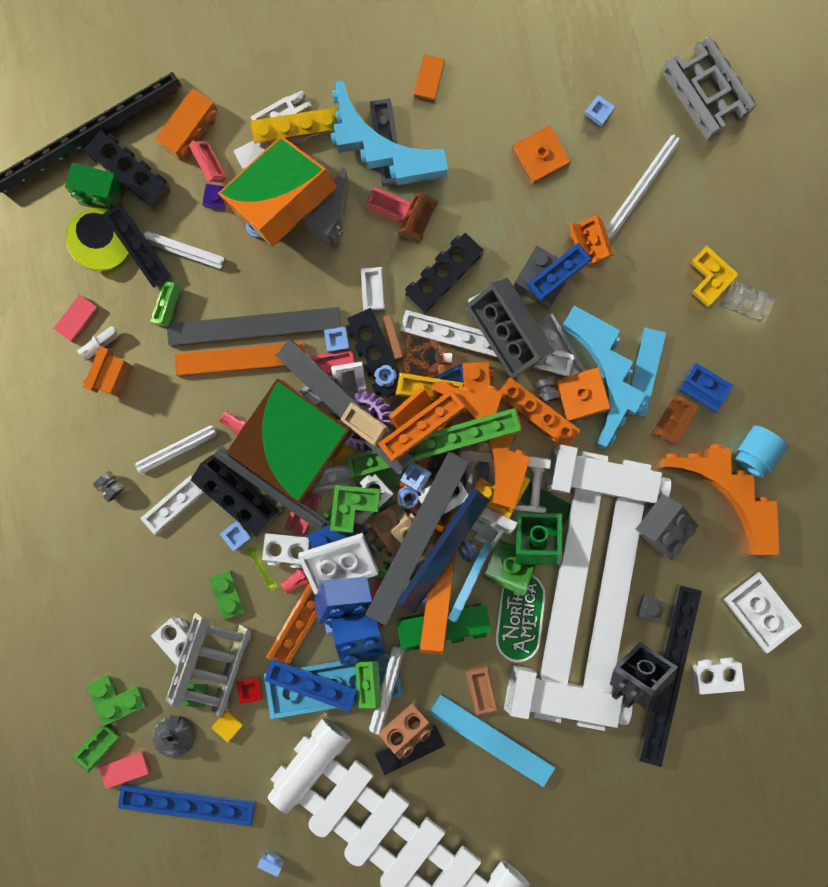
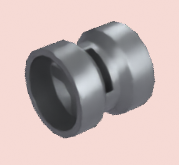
[534,376,561,403]
[93,471,125,502]

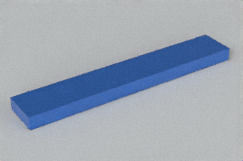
[118,784,256,826]

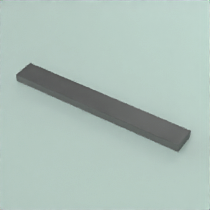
[167,307,341,346]
[275,339,414,474]
[365,452,469,626]

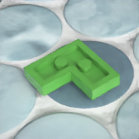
[330,485,381,533]
[86,675,146,727]

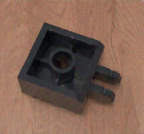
[610,642,678,711]

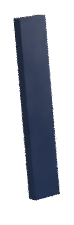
[396,488,490,614]

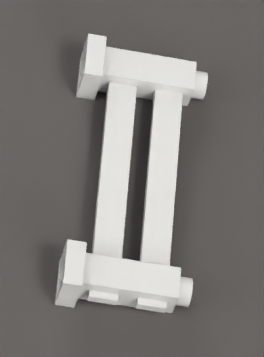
[504,445,671,731]

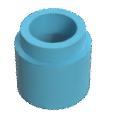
[735,426,788,478]

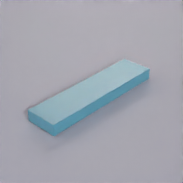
[630,328,666,417]
[448,541,492,622]

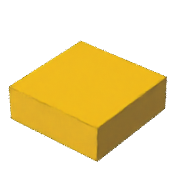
[211,710,244,743]

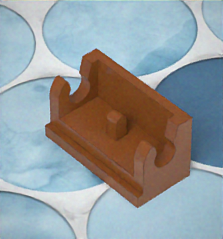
[398,192,438,244]
[652,396,699,446]

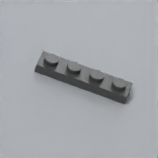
[370,98,398,186]

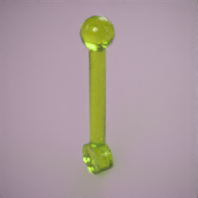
[247,547,273,589]

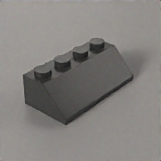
[466,277,555,379]

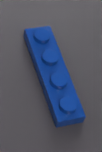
[264,659,357,712]

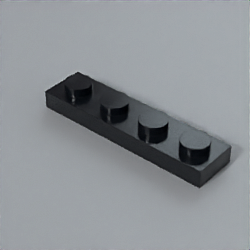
[102,203,172,288]

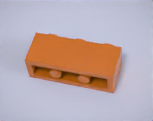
[155,88,217,160]

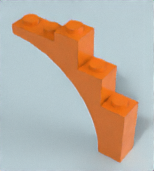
[433,381,530,512]
[660,444,779,555]

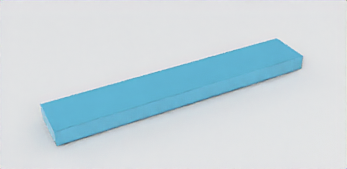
[429,694,555,787]

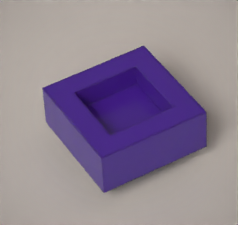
[202,184,226,210]

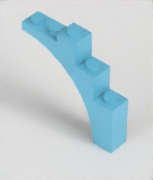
[331,80,448,185]
[562,306,646,450]

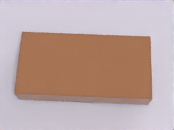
[383,315,403,362]
[466,666,498,716]

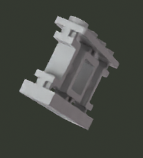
[661,36,755,140]

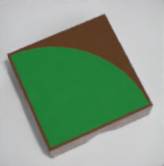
[227,378,354,504]

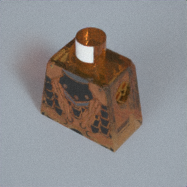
[403,334,452,377]

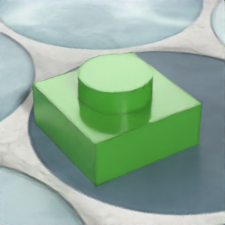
[182,683,208,708]

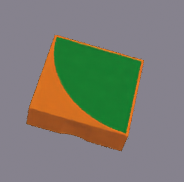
[218,136,338,247]

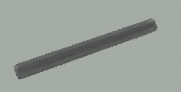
[214,446,327,530]

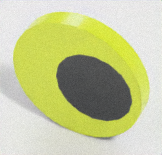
[66,207,129,271]

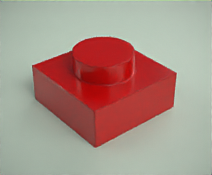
[236,677,263,704]

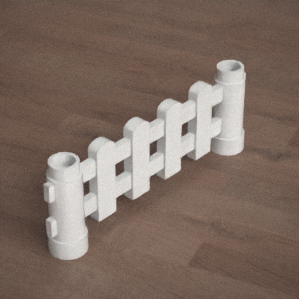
[268,718,530,887]

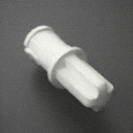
[77,326,119,361]

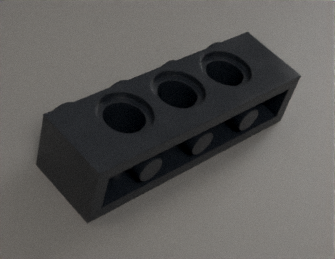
[84,131,170,210]
[405,233,484,315]
[346,308,400,399]
[190,454,279,537]

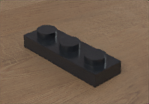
[375,724,445,775]

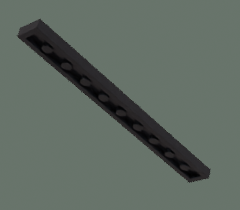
[0,72,182,193]

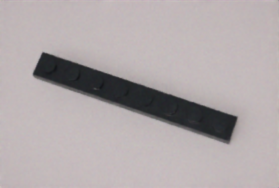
[638,585,702,767]

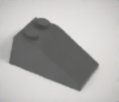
[305,167,349,247]

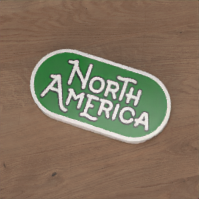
[495,575,545,662]

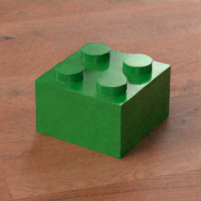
[65,163,126,209]
[516,513,562,566]

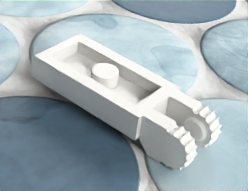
[250,91,312,120]

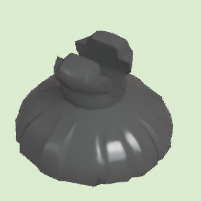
[152,715,195,758]

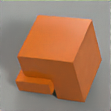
[83,346,133,398]

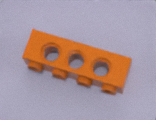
[499,377,581,446]

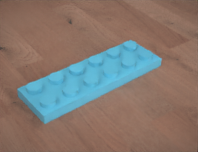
[264,652,404,719]

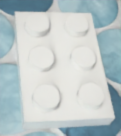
[298,533,378,594]
[723,572,802,654]

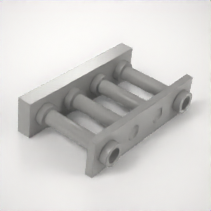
[166,613,251,717]

